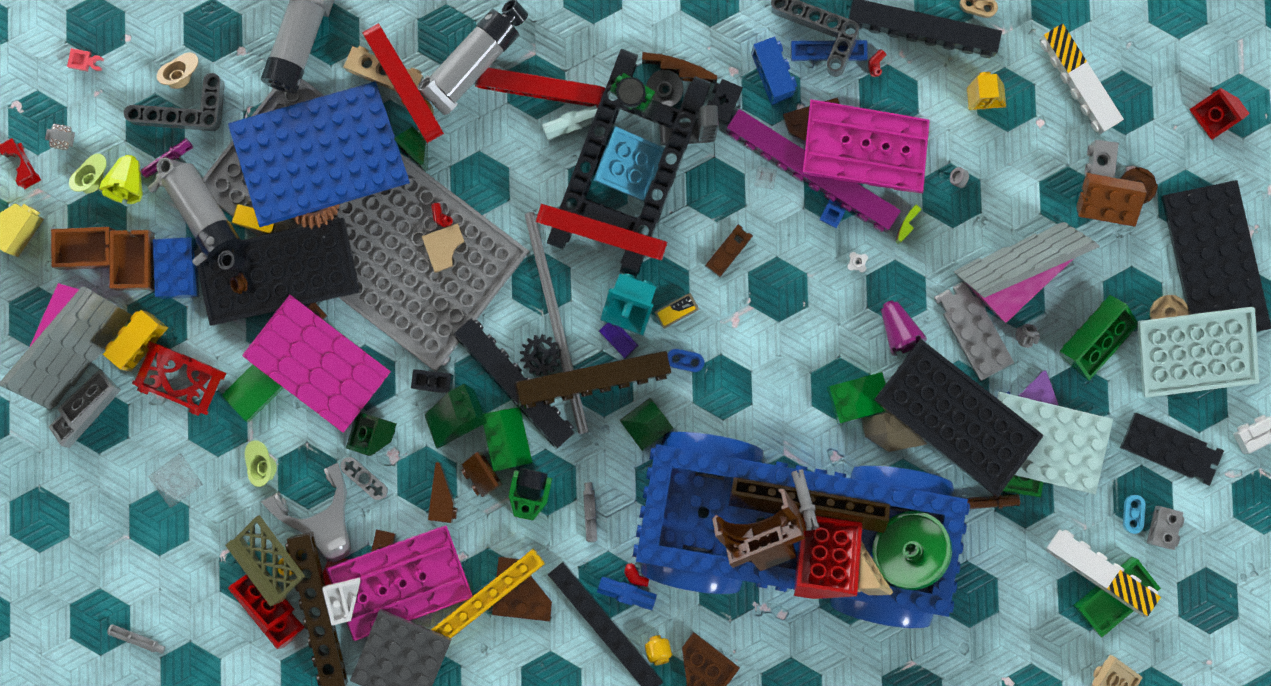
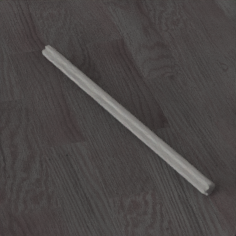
[525,212,588,434]

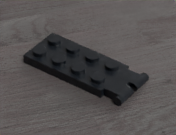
[1120,413,1224,486]

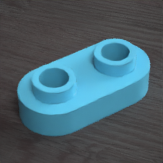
[1123,495,1145,534]

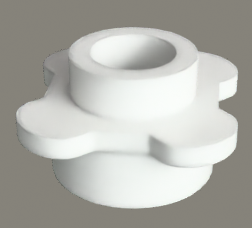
[847,252,868,273]

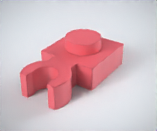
[67,48,104,72]

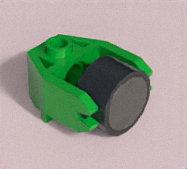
[610,73,655,112]
[509,468,553,521]

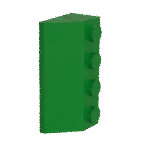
[1059,295,1138,381]

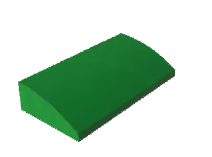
[222,364,283,422]
[1073,557,1161,638]

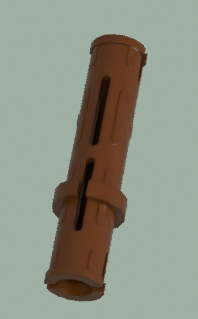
[964,494,1020,509]

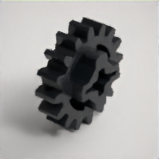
[520,334,562,376]

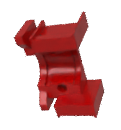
[0,138,41,189]

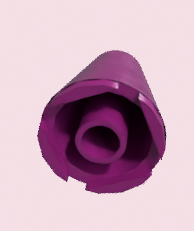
[881,300,927,356]

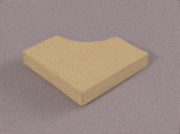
[422,223,465,273]

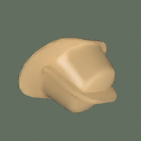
[157,52,199,89]

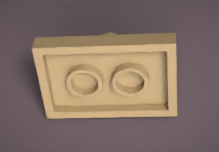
[1092,655,1143,686]

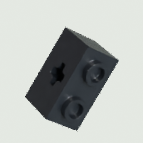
[707,79,743,125]
[411,369,454,393]

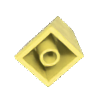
[0,203,44,257]

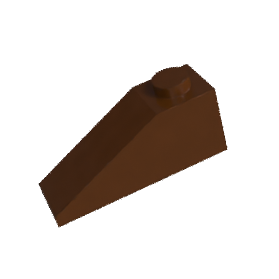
[428,462,458,523]

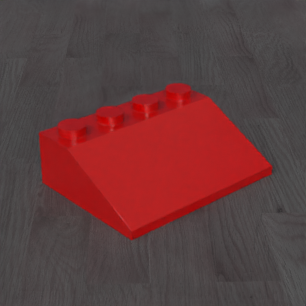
[794,516,862,599]

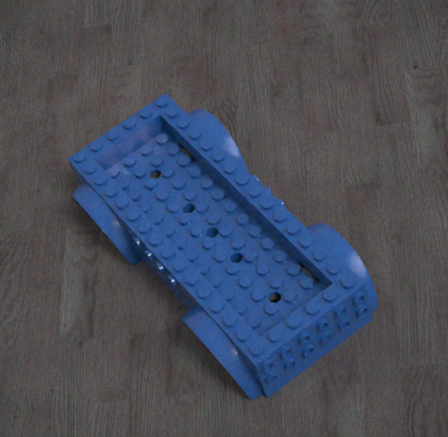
[632,432,970,628]

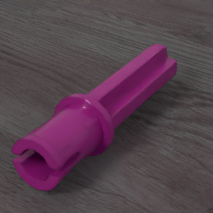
[141,138,194,178]

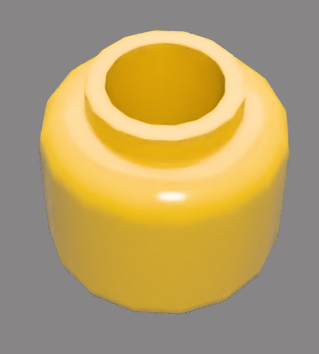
[645,635,672,666]

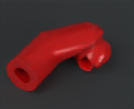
[868,49,887,77]
[431,203,453,228]
[624,563,649,587]

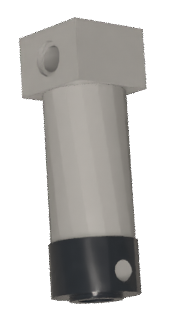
[261,0,334,94]

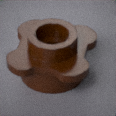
[230,273,248,294]

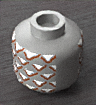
[45,124,75,150]

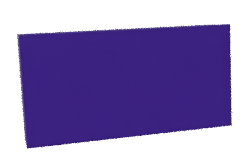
[599,323,639,359]

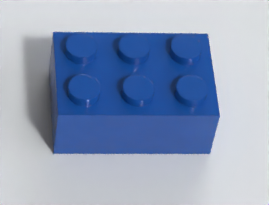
[751,36,797,105]
[153,237,199,299]

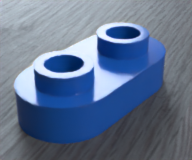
[667,349,704,372]

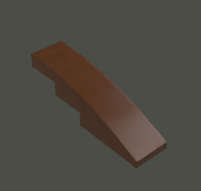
[642,52,717,83]

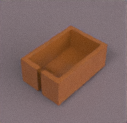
[1076,173,1147,227]
[51,227,116,270]
[109,230,155,291]

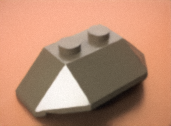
[861,413,928,452]

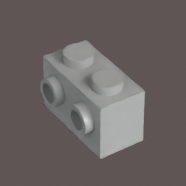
[1147,506,1184,550]

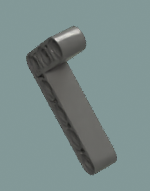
[771,0,859,77]
[124,73,225,131]
[659,105,719,146]

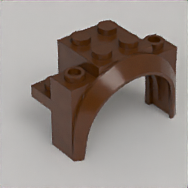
[712,489,806,571]

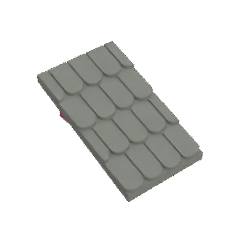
[954,222,1100,323]
[0,283,132,410]

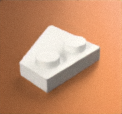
[322,578,361,625]

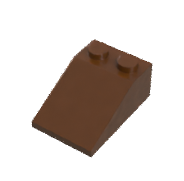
[461,452,503,497]

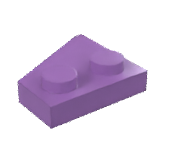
[1018,370,1058,405]

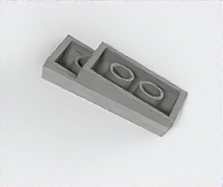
[49,369,121,448]

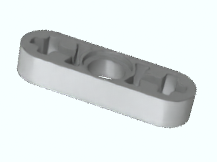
[340,457,388,500]

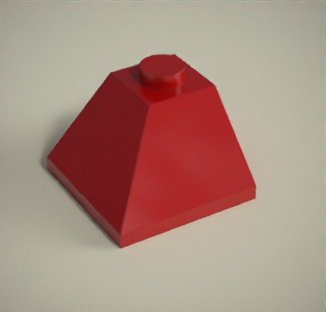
[1189,88,1250,140]

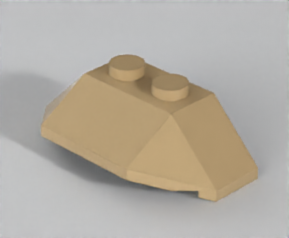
[858,541,893,595]

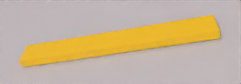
[431,548,545,638]

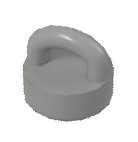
[950,167,969,188]

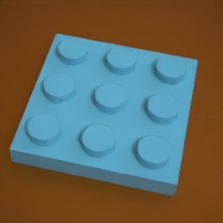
[593,126,664,201]

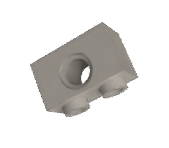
[1085,140,1119,178]

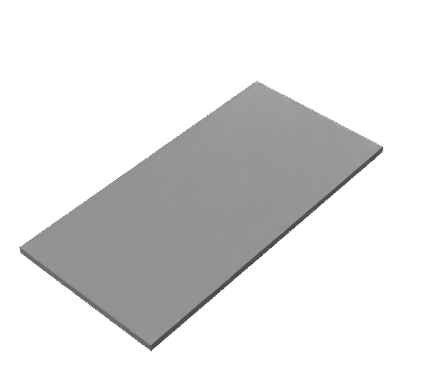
[202,79,530,372]

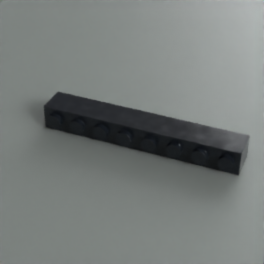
[848,0,1002,58]
[453,318,574,449]
[548,561,663,686]

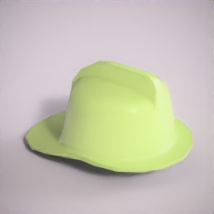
[69,154,106,194]
[245,440,277,487]

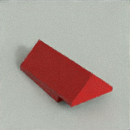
[228,574,304,649]

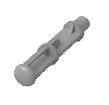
[583,482,597,542]
[107,624,166,654]

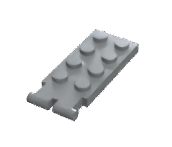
[934,281,1014,381]

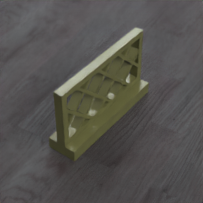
[225,515,305,607]

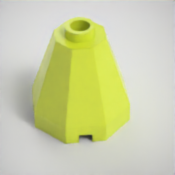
[99,155,143,204]

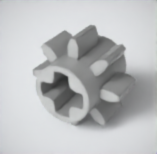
[1015,324,1040,348]

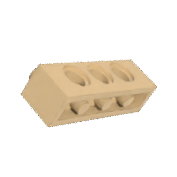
[344,46,424,92]

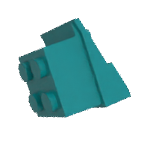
[600,273,656,336]

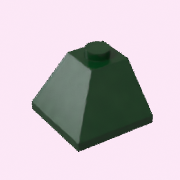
[394,126,428,172]
[620,398,673,451]
[346,412,397,456]

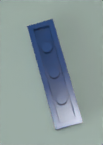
[791,40,868,61]

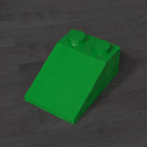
[827,372,886,424]

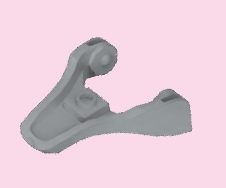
[261,463,351,562]

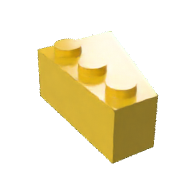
[967,72,1006,110]

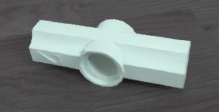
[542,105,597,140]

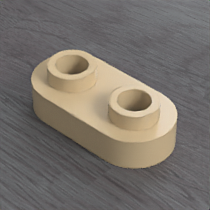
[959,0,998,18]

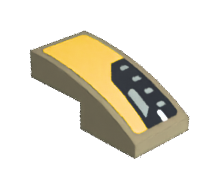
[655,293,700,329]

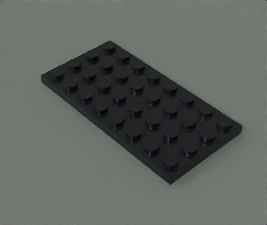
[1161,180,1271,332]
[194,218,361,326]
[873,339,1044,497]

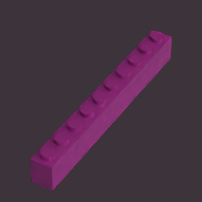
[726,109,901,232]

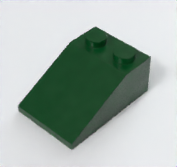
[425,384,487,449]

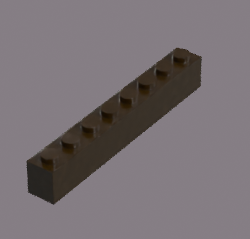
[514,351,671,409]
[729,477,890,533]

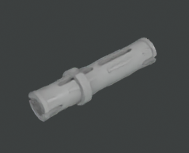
[791,470,819,530]

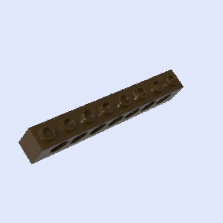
[285,532,348,686]

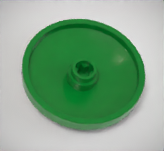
[872,511,952,590]

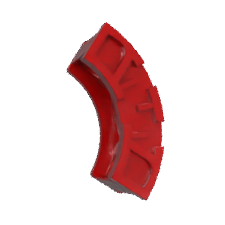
[132,341,227,416]

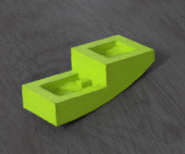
[896,204,922,244]

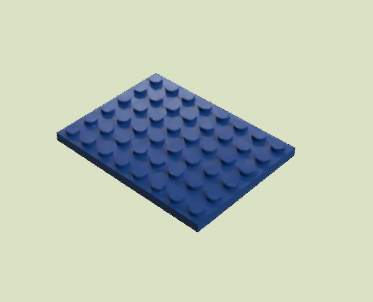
[228,81,410,227]

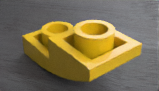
[231,204,274,234]

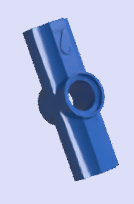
[597,576,657,610]

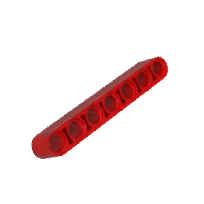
[362,23,444,144]
[475,68,605,108]
[535,203,668,260]

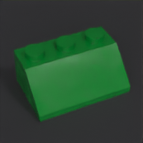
[483,407,533,471]

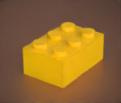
[102,310,168,371]

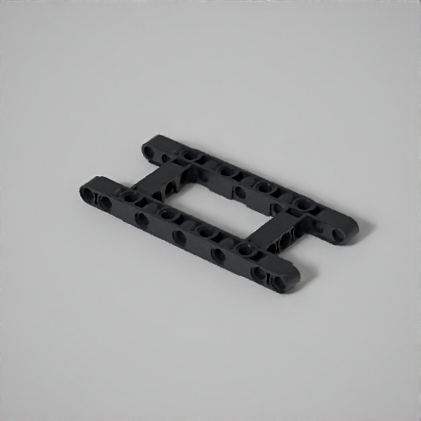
[547,49,711,278]

